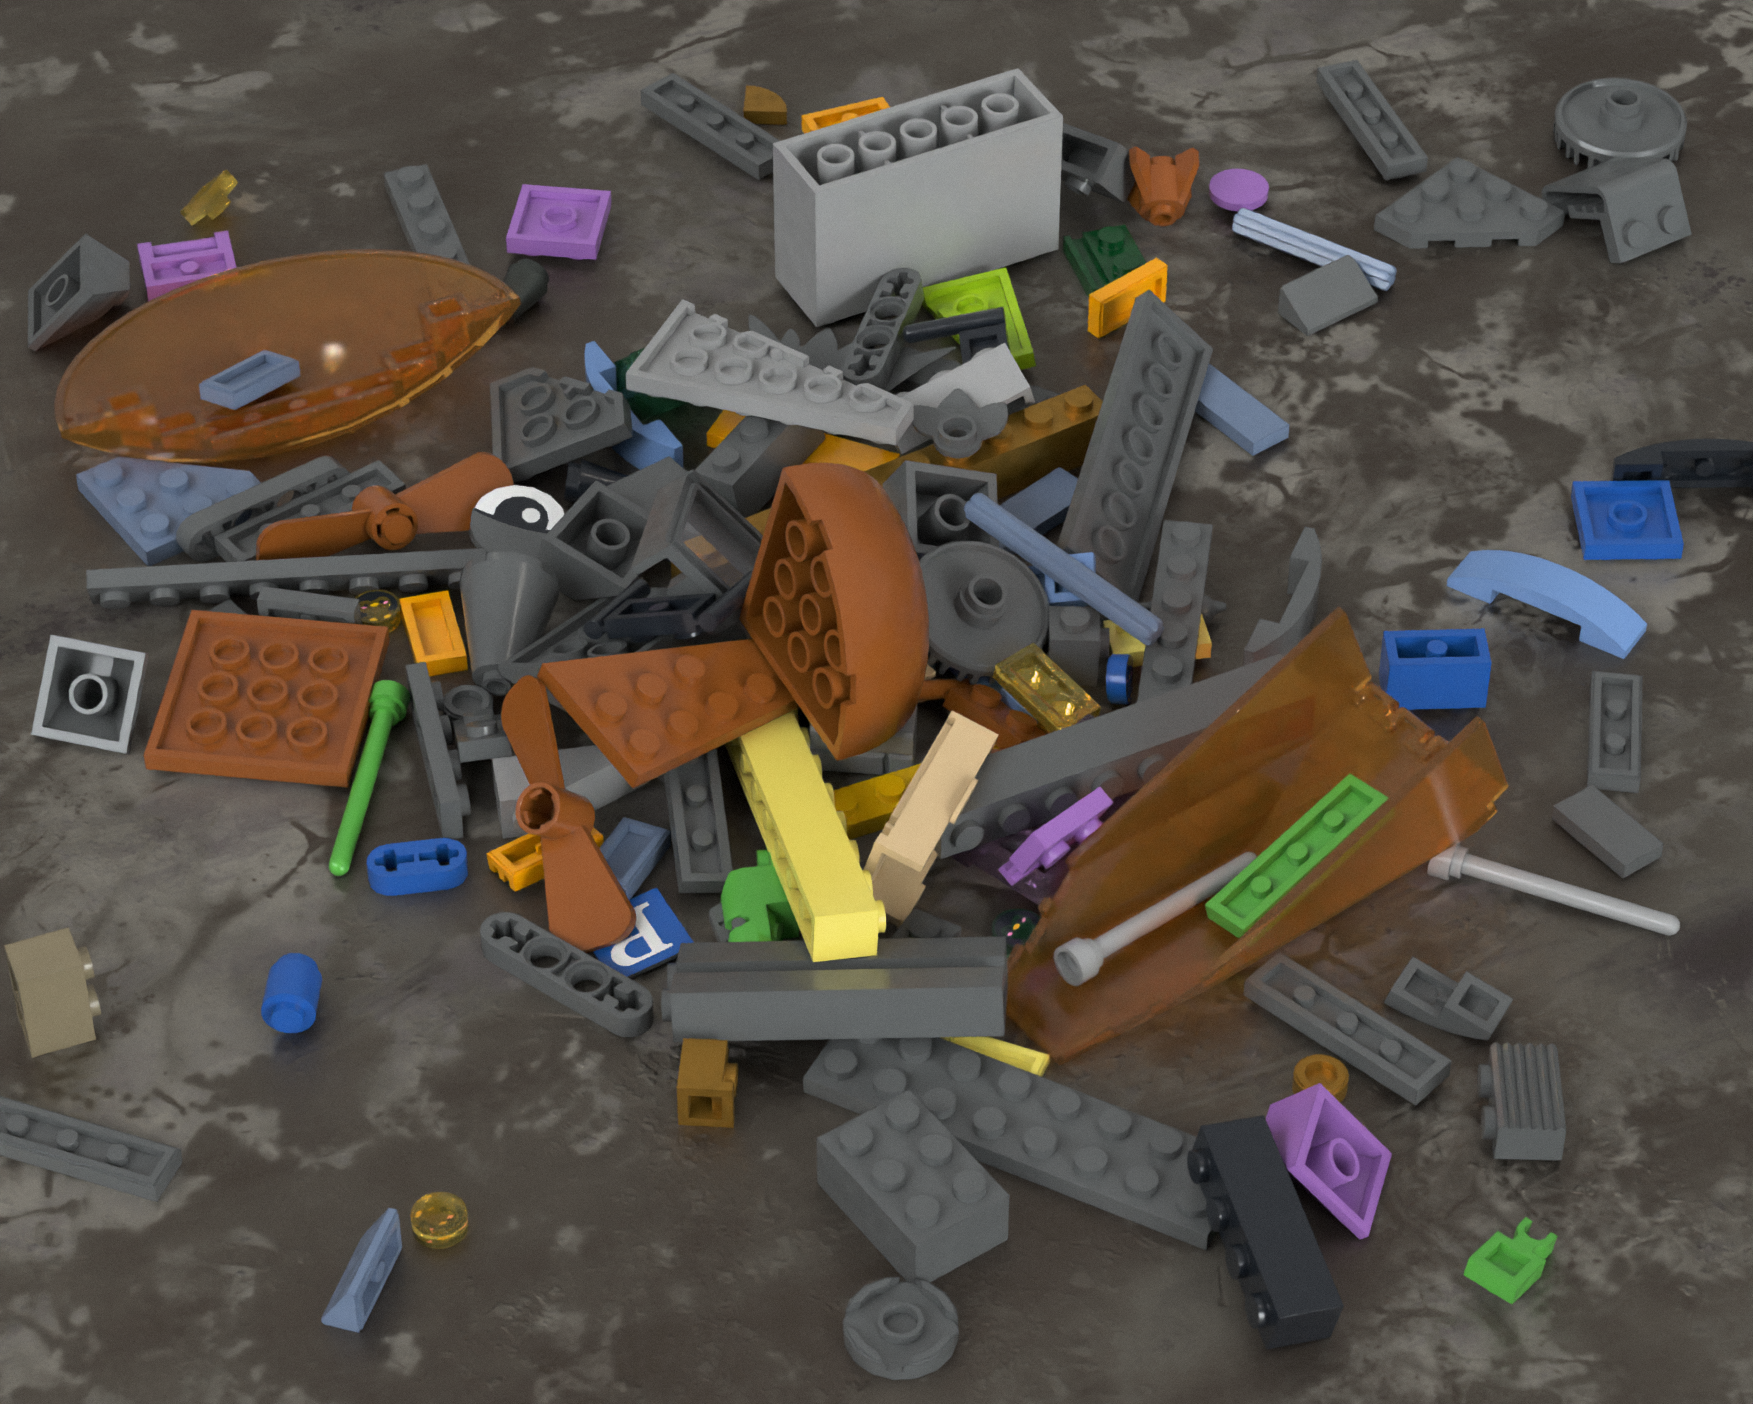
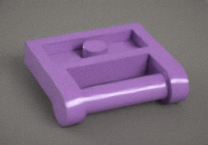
[137,230,240,302]

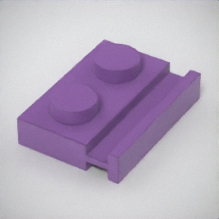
[999,787,1114,886]

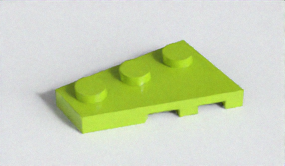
[922,267,1036,370]

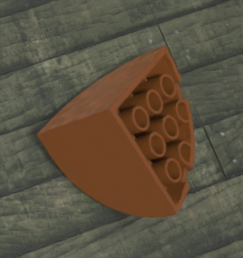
[739,463,929,761]

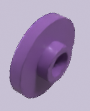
[1209,169,1269,211]

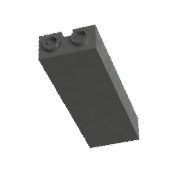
[661,936,1008,1042]

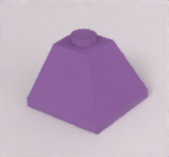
[1266,1083,1392,1239]

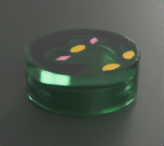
[992,909,1045,960]

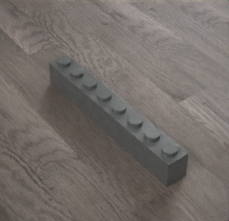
[934,653,1312,859]

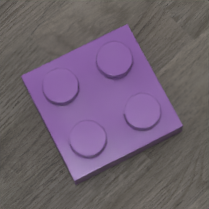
[506,184,612,260]

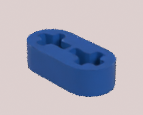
[366,838,468,896]

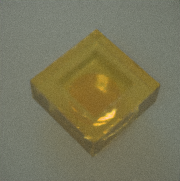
[180,170,238,225]

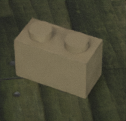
[4,927,101,1058]

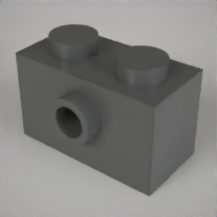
[1061,123,1136,203]

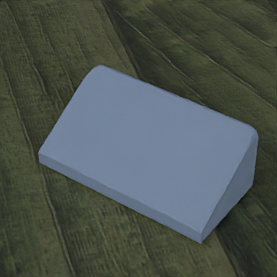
[321,1208,402,1333]

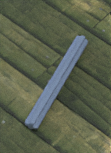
[964,493,1164,645]

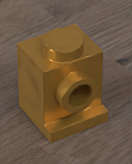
[677,1038,738,1128]

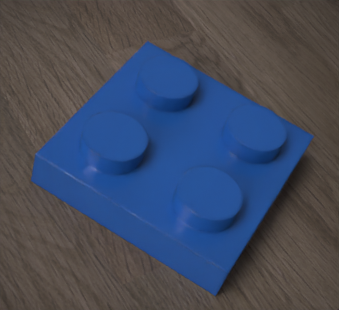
[1571,480,1684,560]

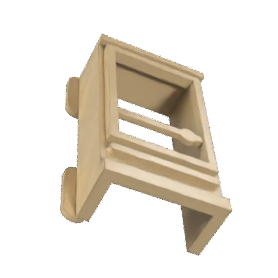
[863,711,999,928]

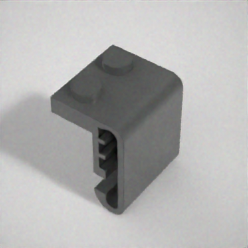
[1542,157,1692,263]

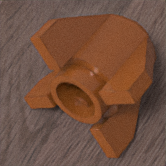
[1127,146,1199,226]

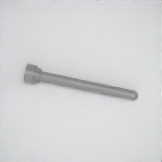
[1427,834,1680,936]
[1054,852,1258,986]

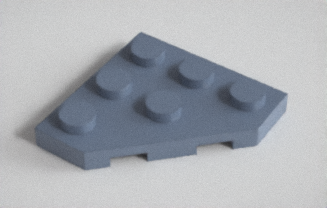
[76,457,261,566]

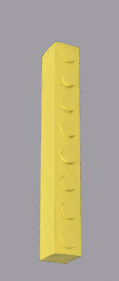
[725,709,886,962]

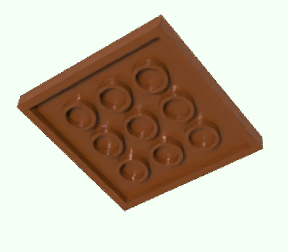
[144,610,390,788]

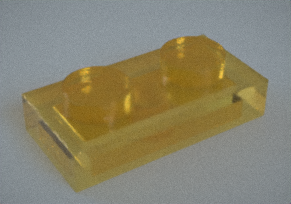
[993,642,1101,733]

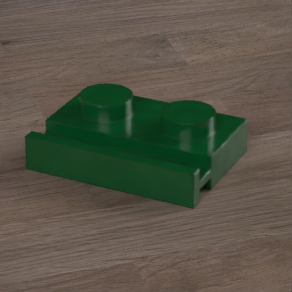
[1063,225,1147,298]

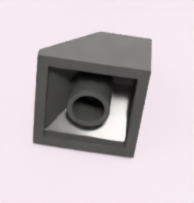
[28,234,131,351]
[31,635,149,754]

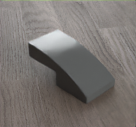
[1384,956,1513,1040]

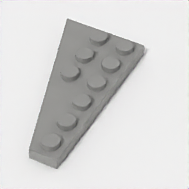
[625,299,914,445]

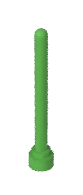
[329,680,411,876]

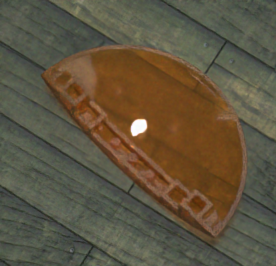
[54,249,521,463]

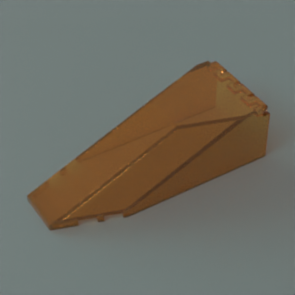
[1006,607,1509,1066]

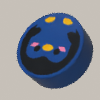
[1106,654,1133,705]

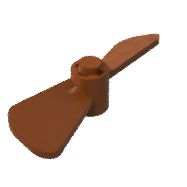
[256,452,514,560]
[501,675,636,953]

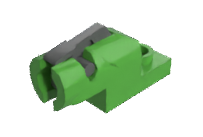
[709,848,799,942]

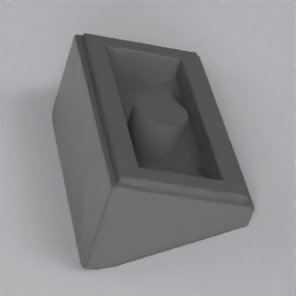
[1278,255,1378,336]

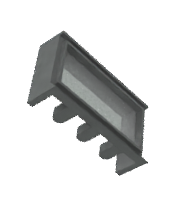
[631,468,763,639]

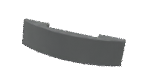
[1243,526,1322,666]

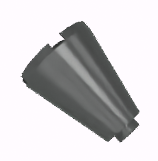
[460,551,560,696]

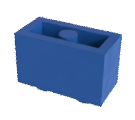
[1379,628,1492,710]

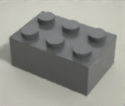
[817,1089,1009,1283]

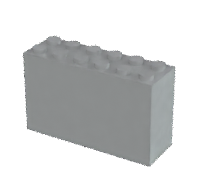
[773,68,1063,327]

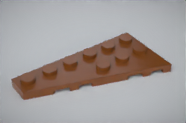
[537,639,799,788]

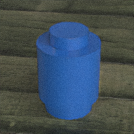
[261,953,322,1033]

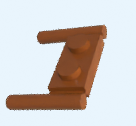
[919,678,1046,754]

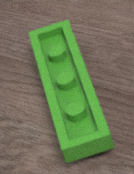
[1205,773,1391,944]

